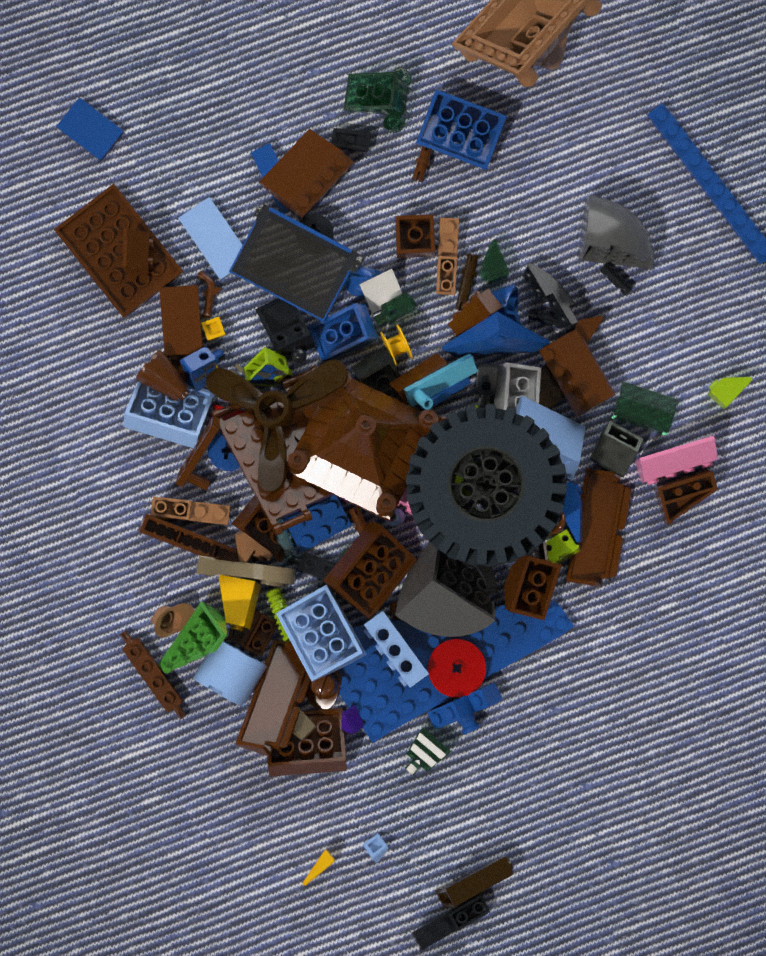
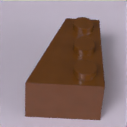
[653,470,718,525]

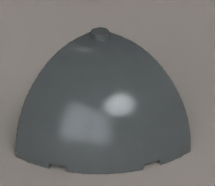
[578,195,654,269]
[395,542,496,637]

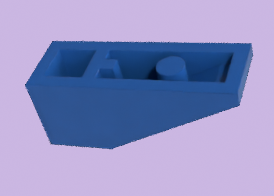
[562,481,583,544]

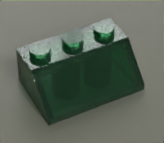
[611,382,677,436]

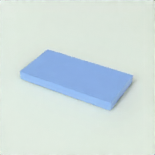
[178,197,252,280]

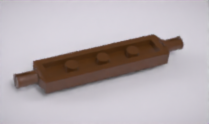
[120,630,187,720]

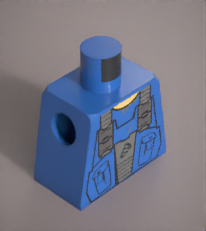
[180,347,226,392]

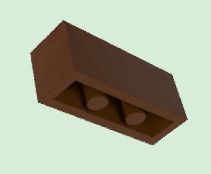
[448,289,502,337]
[389,353,448,405]

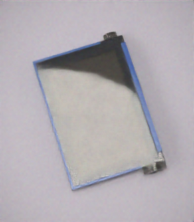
[229,204,365,322]

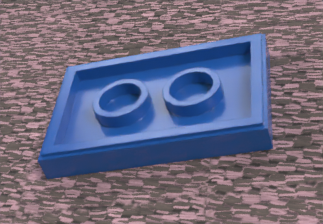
[56,97,124,161]

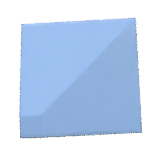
[363,833,389,863]

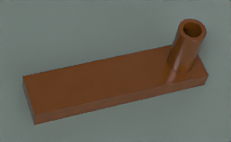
[176,416,220,491]

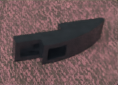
[524,263,578,333]
[411,894,490,950]

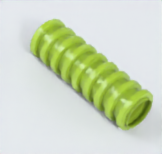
[265,588,290,642]

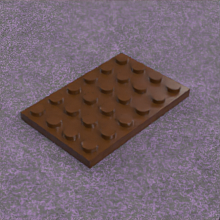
[54,183,184,319]

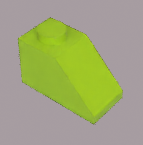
[707,377,753,409]

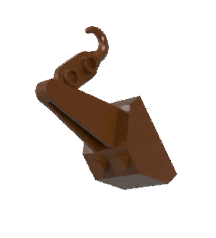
[504,512,566,621]

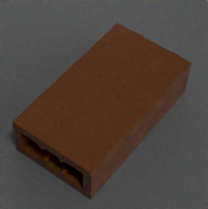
[159,285,204,361]

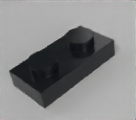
[331,128,371,153]

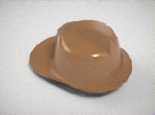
[150,603,194,638]

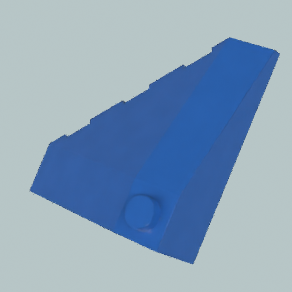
[442,312,550,357]

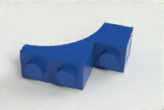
[427,682,503,730]

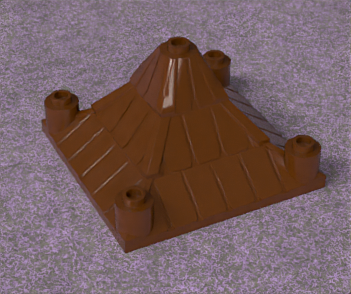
[287,372,440,522]

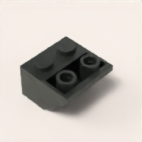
[589,421,643,478]

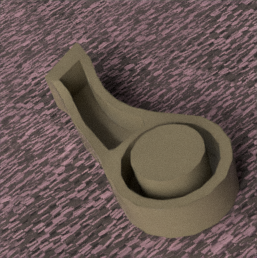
[196,555,296,587]

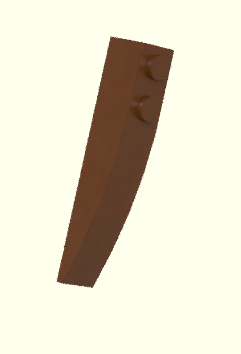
[137,514,253,563]

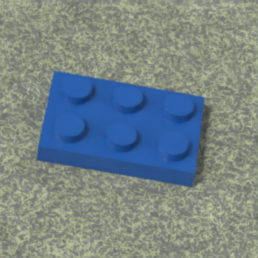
[283,495,352,553]

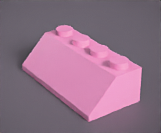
[635,436,718,485]

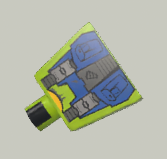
[243,347,292,387]

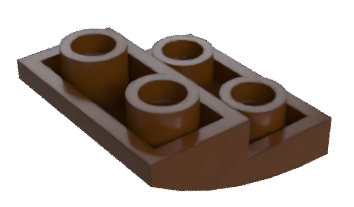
[226,610,278,657]

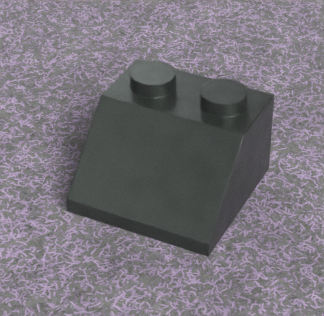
[351,348,401,396]

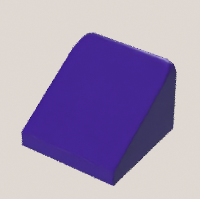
[341,705,364,734]

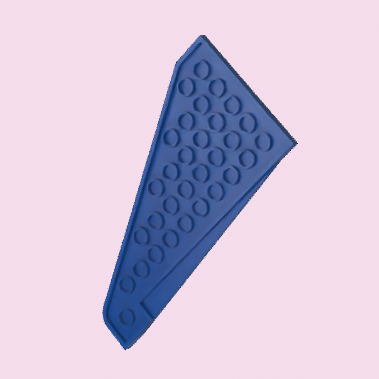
[338,600,574,743]

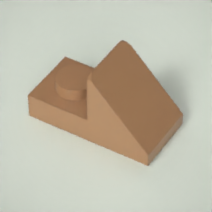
[235,532,273,562]

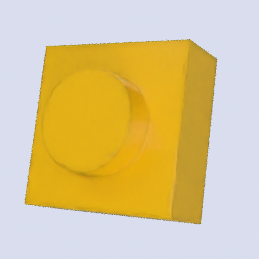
[201,317,226,342]

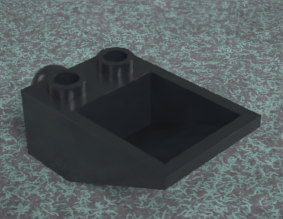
[255,298,316,363]

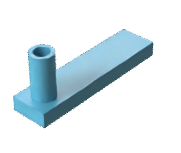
[404,354,478,410]

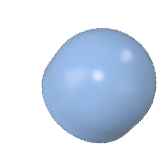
[386,507,405,526]

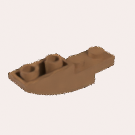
[436,218,459,295]
[151,496,231,525]

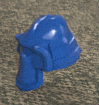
[492,284,521,325]

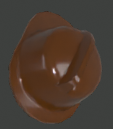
[307,670,341,709]

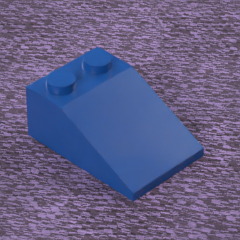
[309,303,379,362]

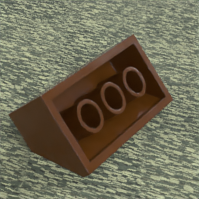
[539,329,616,417]

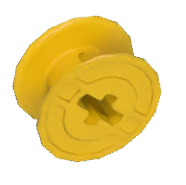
[380,324,413,367]

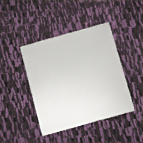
[359,269,403,314]

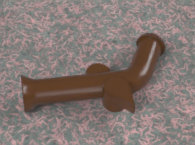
[197,271,223,318]

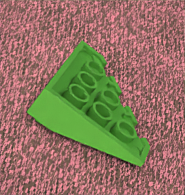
[159,601,227,673]

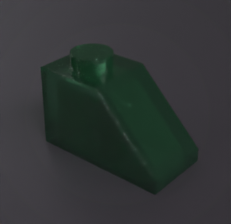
[479,239,510,285]

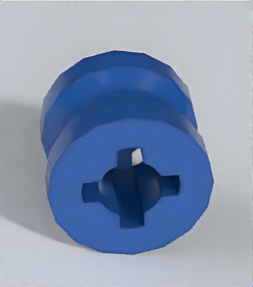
[457,713,481,735]

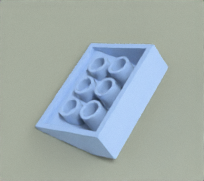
[123,382,215,448]
[515,396,585,481]
[276,585,367,682]

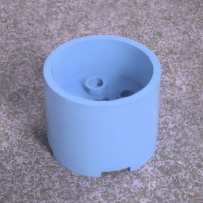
[193,641,267,707]

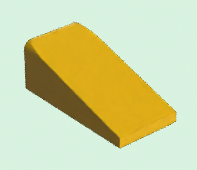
[302,848,335,886]

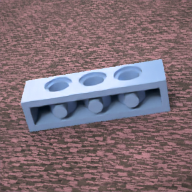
[363,611,429,688]

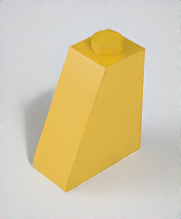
[219,575,261,632]

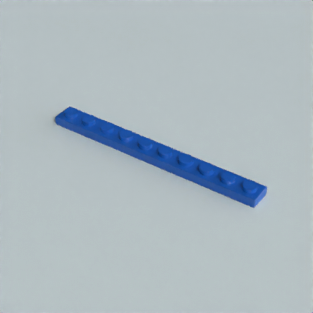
[647,103,766,265]

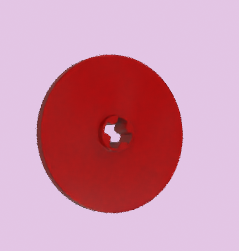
[428,639,486,698]

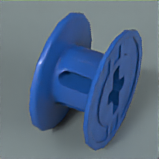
[208,433,240,472]

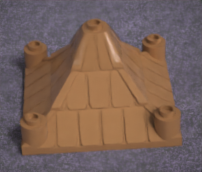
[452,0,602,87]

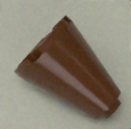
[136,350,190,401]

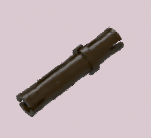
[455,253,479,310]

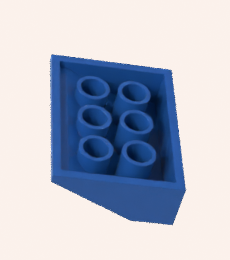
[416,89,508,170]

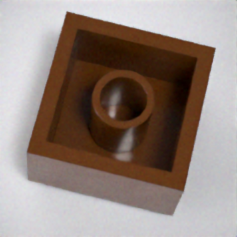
[395,214,435,258]

